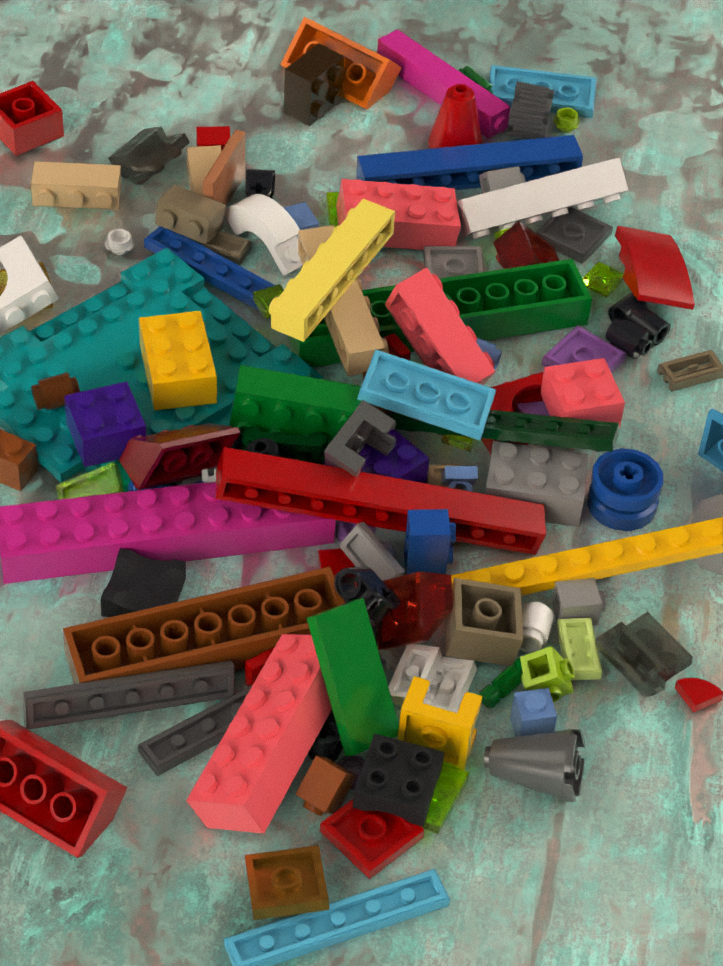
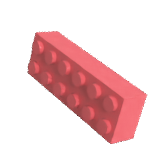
[186,634,332,834]

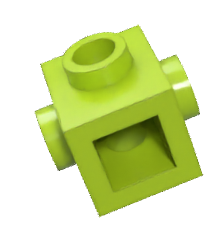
[520,646,575,702]

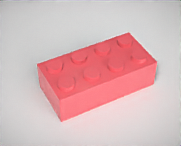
[336,179,461,250]
[385,267,496,385]

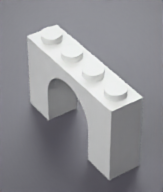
[0,235,59,334]

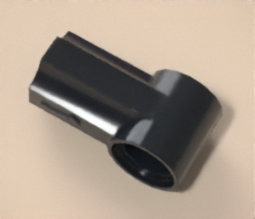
[608,292,671,346]

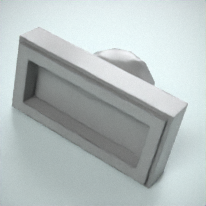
[338,522,406,588]

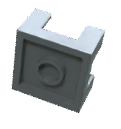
[324,400,396,477]

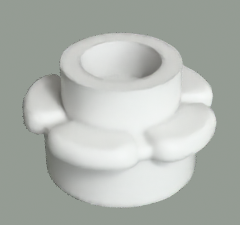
[105,229,134,255]

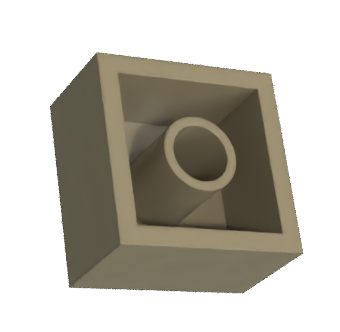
[444,578,523,666]

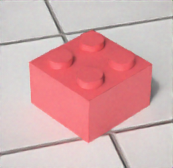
[540,358,625,429]

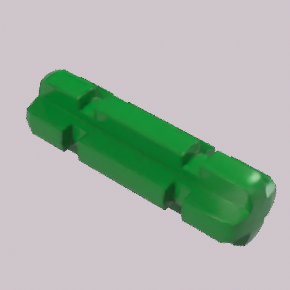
[458,66,493,93]
[479,657,523,708]

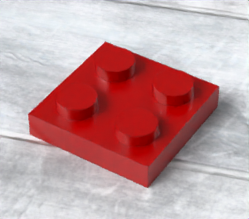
[320,799,424,879]

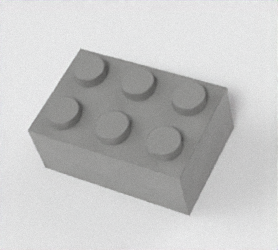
[485,441,589,527]

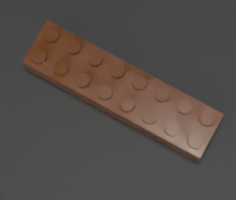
[63,567,345,684]

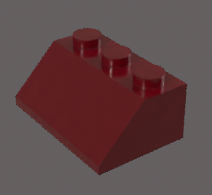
[119,423,241,490]

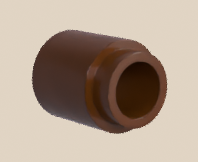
[31,372,80,411]

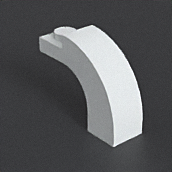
[224,194,303,276]

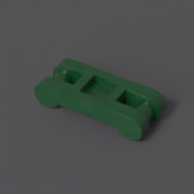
[242,426,326,465]

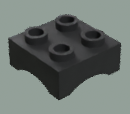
[100,548,186,618]
[353,733,444,827]

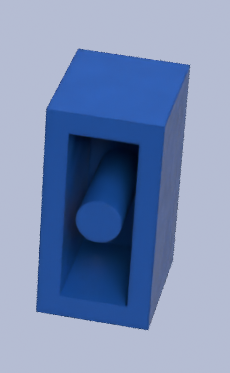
[403,509,456,579]

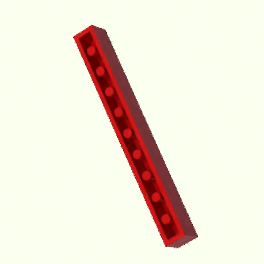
[215,447,546,555]

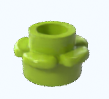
[553,108,580,132]

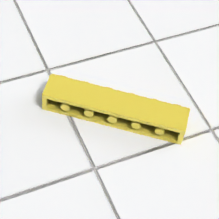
[269,199,395,342]

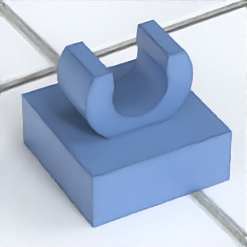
[441,466,478,492]

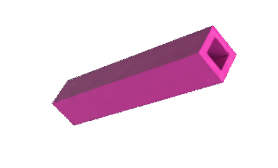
[377,29,510,139]

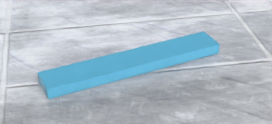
[224,869,450,966]

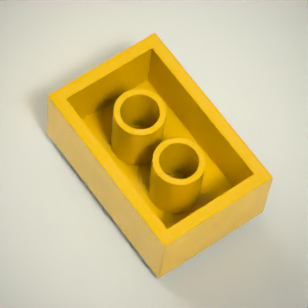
[139,311,217,411]

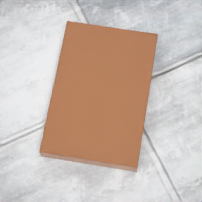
[203,129,246,208]

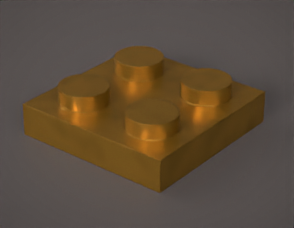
[245,845,329,920]

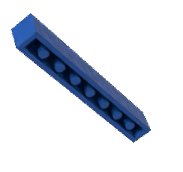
[356,135,583,190]

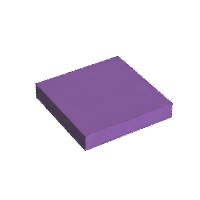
[542,325,627,373]

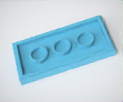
[489,65,597,118]
[357,349,496,440]

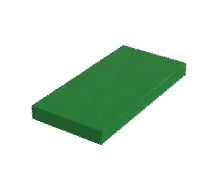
[307,598,399,757]

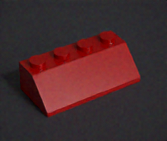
[0,720,127,858]

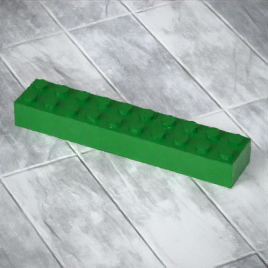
[287,259,592,368]

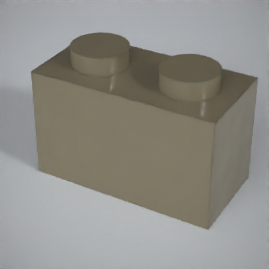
[155,184,226,244]

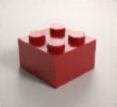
[0,81,64,156]

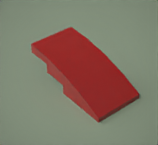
[615,225,695,310]

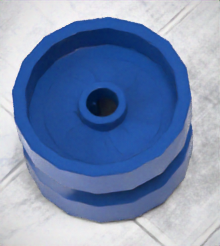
[587,448,663,531]

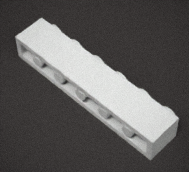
[457,157,628,239]

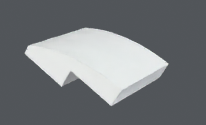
[388,643,477,713]

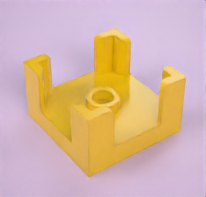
[398,676,483,771]

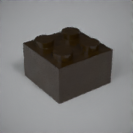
[284,43,345,126]

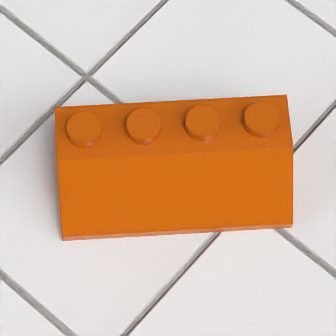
[280,17,402,109]

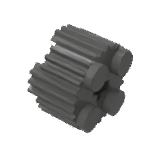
[506,81,554,140]

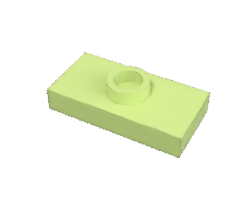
[556,618,602,681]

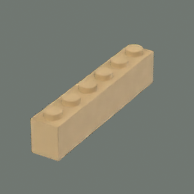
[298,225,389,376]

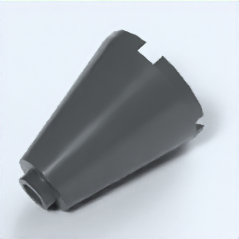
[484,729,585,802]

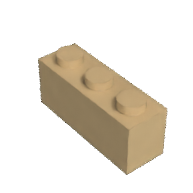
[31,161,122,210]

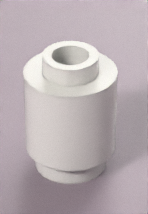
[520,602,554,653]

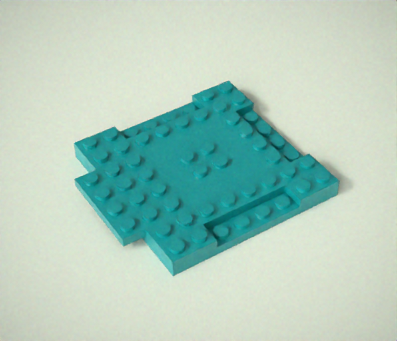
[0,248,324,494]

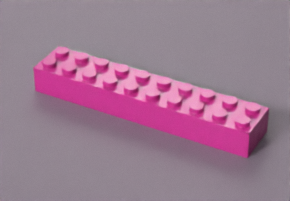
[0,482,336,584]

